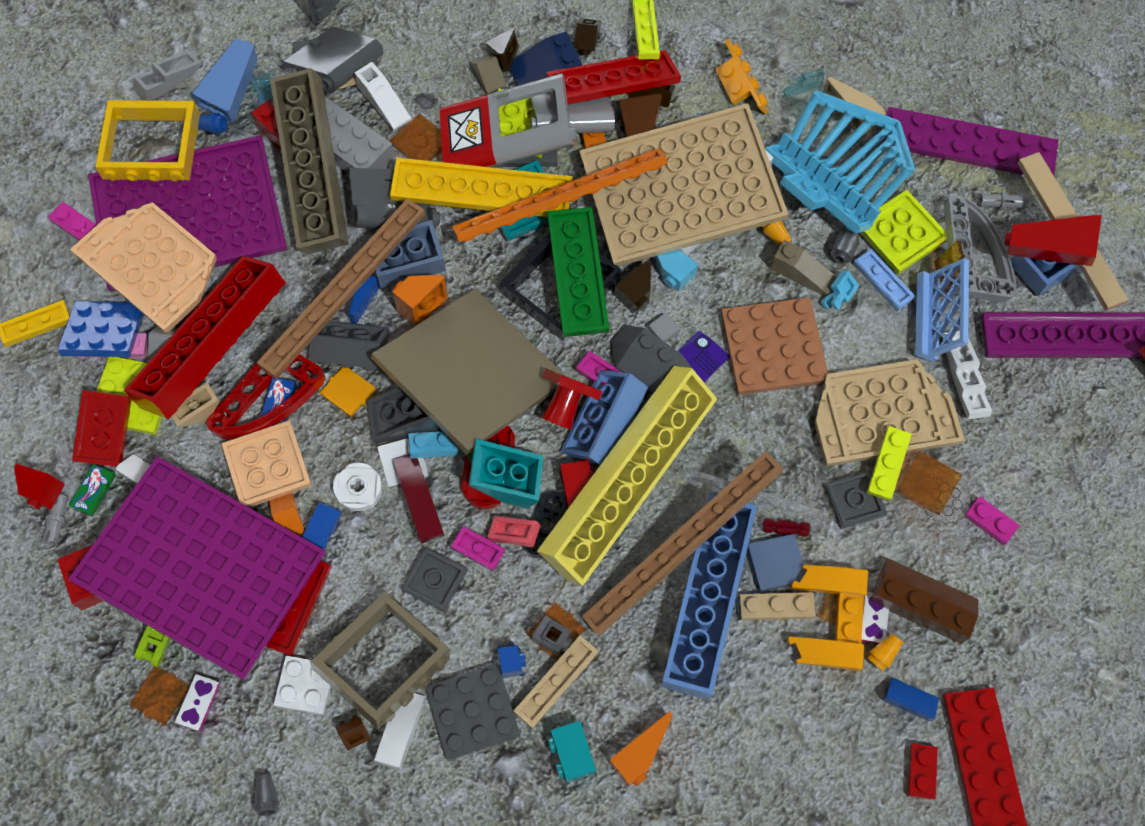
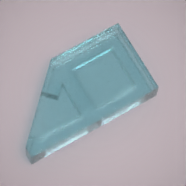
[783,69,825,98]

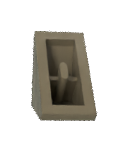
[469,54,506,94]

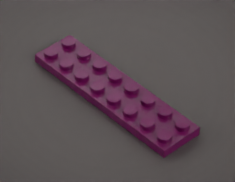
[881,107,1058,176]
[981,313,1145,358]

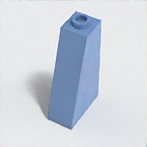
[192,38,258,124]

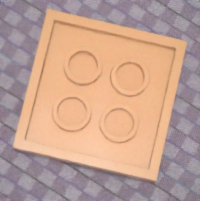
[221,420,312,508]

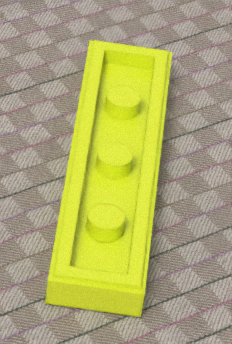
[632,0,660,59]

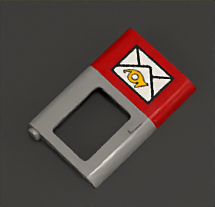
[439,73,578,168]

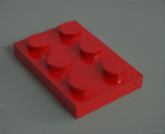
[72,390,132,467]

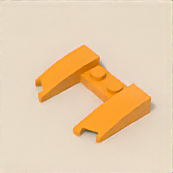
[787,565,868,672]

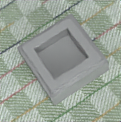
[648,313,680,343]

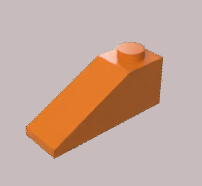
[609,711,673,787]

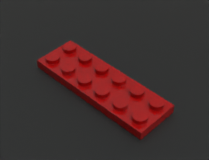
[546,50,681,105]
[943,688,1027,826]

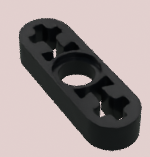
[525,492,566,558]

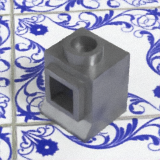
[532,614,573,656]

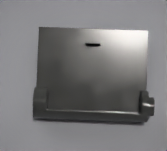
[284,26,383,93]
[349,168,440,229]

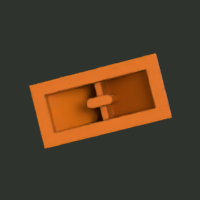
[269,493,305,537]

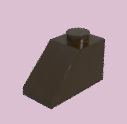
[574,18,601,54]
[614,259,652,314]

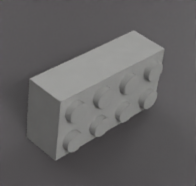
[325,97,395,174]

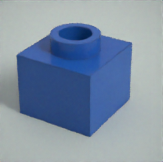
[498,645,526,678]

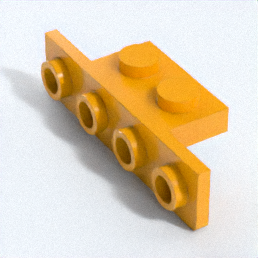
[715,39,769,114]

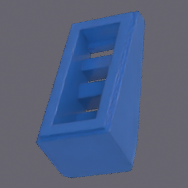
[348,276,380,324]

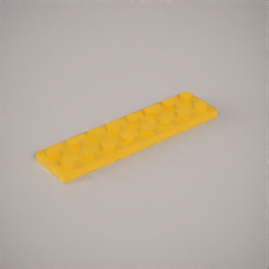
[390,157,572,217]

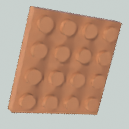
[721,297,828,395]

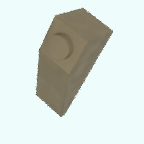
[770,240,837,297]

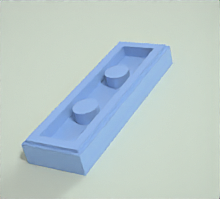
[853,249,916,312]

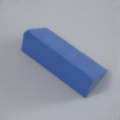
[883,678,939,722]

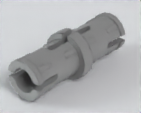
[979,192,1027,210]
[41,494,69,545]

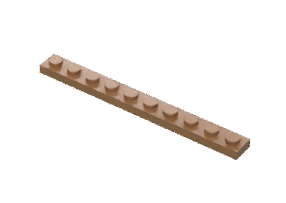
[257,199,426,379]
[582,451,784,636]

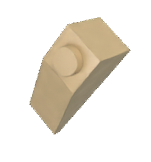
[824,77,886,137]

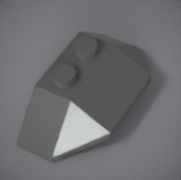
[611,325,692,395]

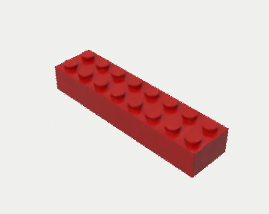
[124,256,286,420]

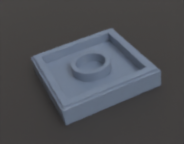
[747,534,806,592]

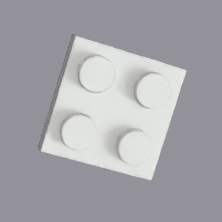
[274,656,336,716]

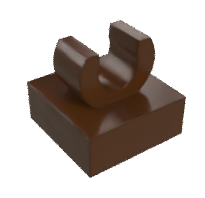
[337,715,371,751]

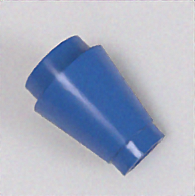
[198,113,227,135]

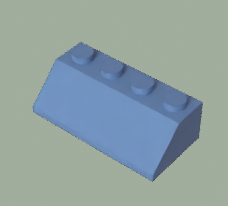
[560,370,648,468]

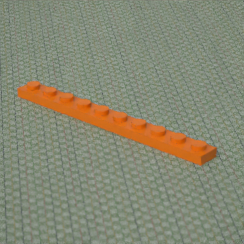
[452,148,668,242]

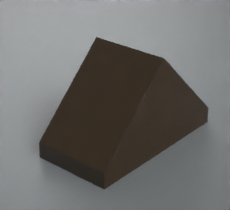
[485,29,519,72]

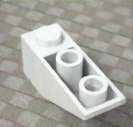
[354,62,411,131]

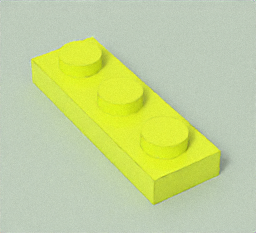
[867,426,912,501]

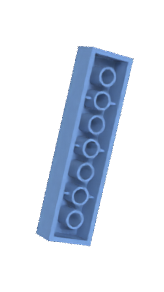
[661,493,757,700]

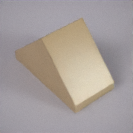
[172,382,220,428]

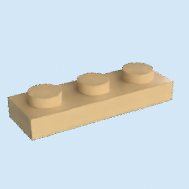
[739,592,816,621]

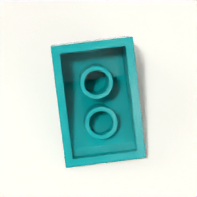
[469,439,544,509]

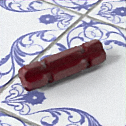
[762,518,810,537]

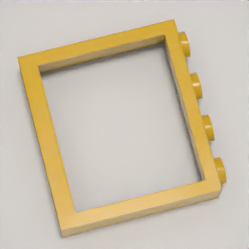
[95,100,200,182]

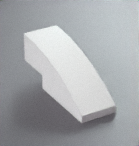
[374,693,426,770]

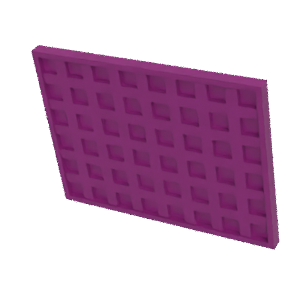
[69,456,326,681]

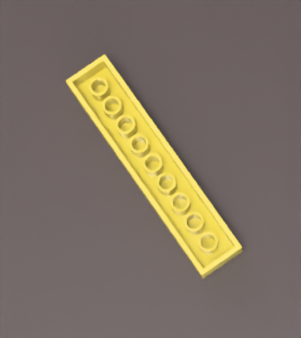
[537,366,717,586]

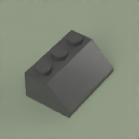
[310,320,390,371]

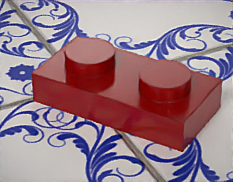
[907,743,938,800]

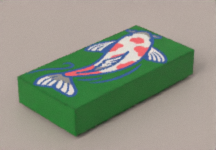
[69,464,116,517]

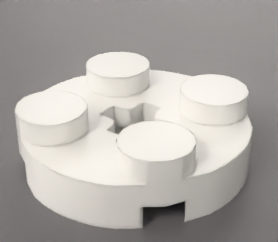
[333,463,382,511]

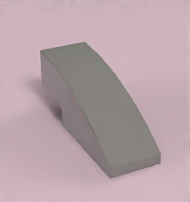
[134,50,201,101]

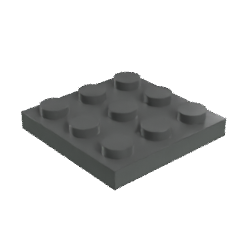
[426,663,521,761]

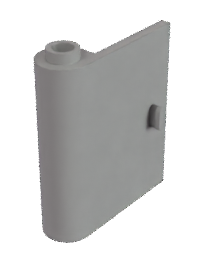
[530,91,615,134]

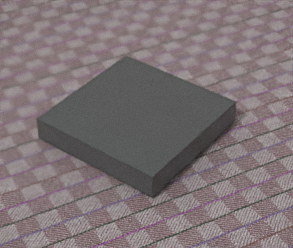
[824,471,887,530]
[401,547,468,613]

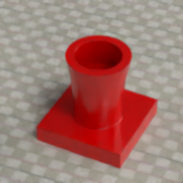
[541,368,603,430]

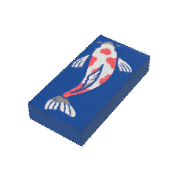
[261,377,297,424]

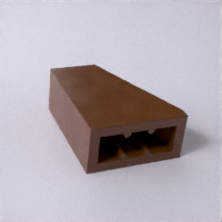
[618,93,662,138]

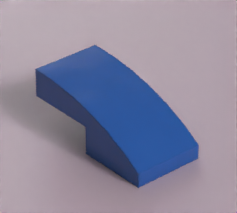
[302,502,342,550]

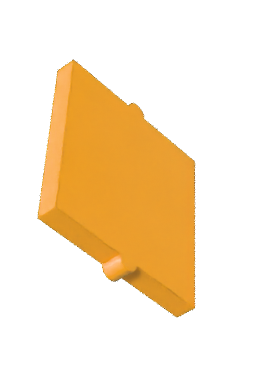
[320,367,376,417]

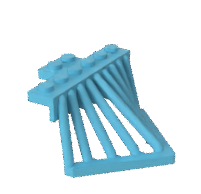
[765,91,915,234]

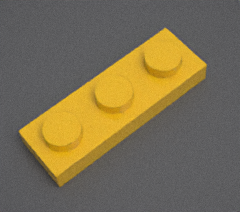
[0,300,70,347]

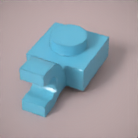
[821,270,859,310]

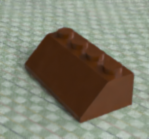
[870,558,978,644]

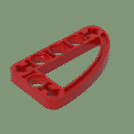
[207,349,326,440]

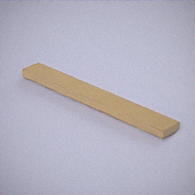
[1017,152,1128,311]

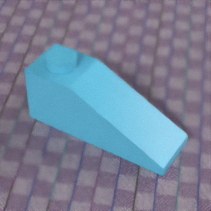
[652,250,698,292]

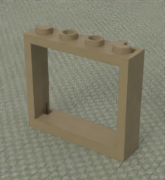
[311,592,450,729]

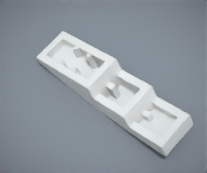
[942,330,992,419]

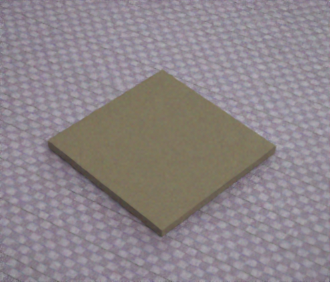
[371,289,565,455]

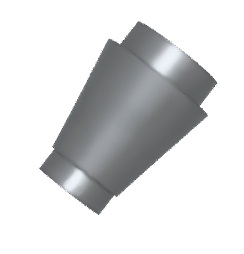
[253,774,280,816]

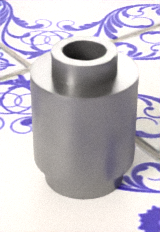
[830,230,859,264]

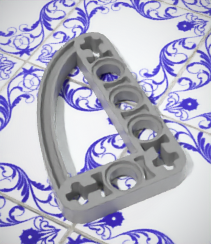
[944,195,1017,302]

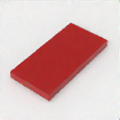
[266,561,332,657]

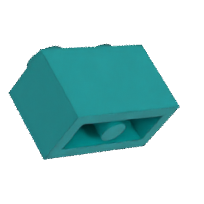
[548,721,596,784]

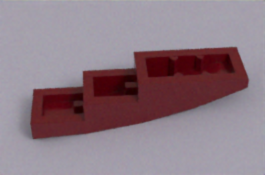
[393,454,445,544]

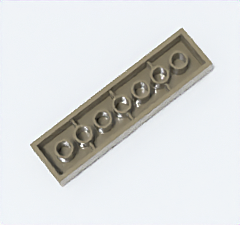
[270,68,349,255]

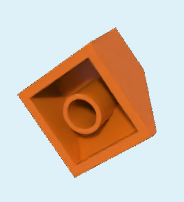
[392,275,448,327]

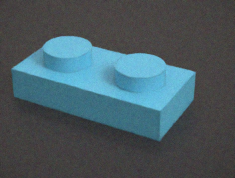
[408,431,458,459]

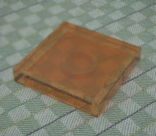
[390,114,442,161]
[896,451,962,516]

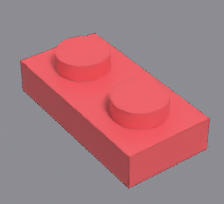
[487,516,541,547]

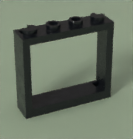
[500,232,621,340]

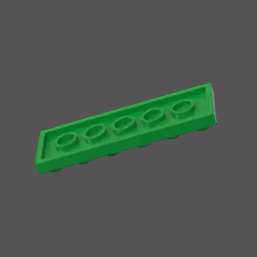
[547,207,609,337]

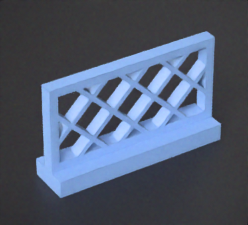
[915,258,969,362]

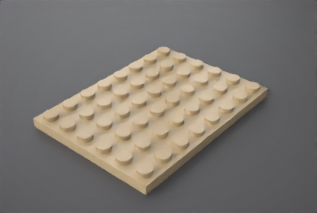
[579,103,789,266]

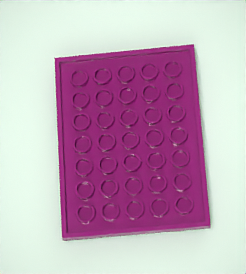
[88,135,288,292]

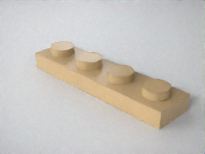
[513,635,599,729]

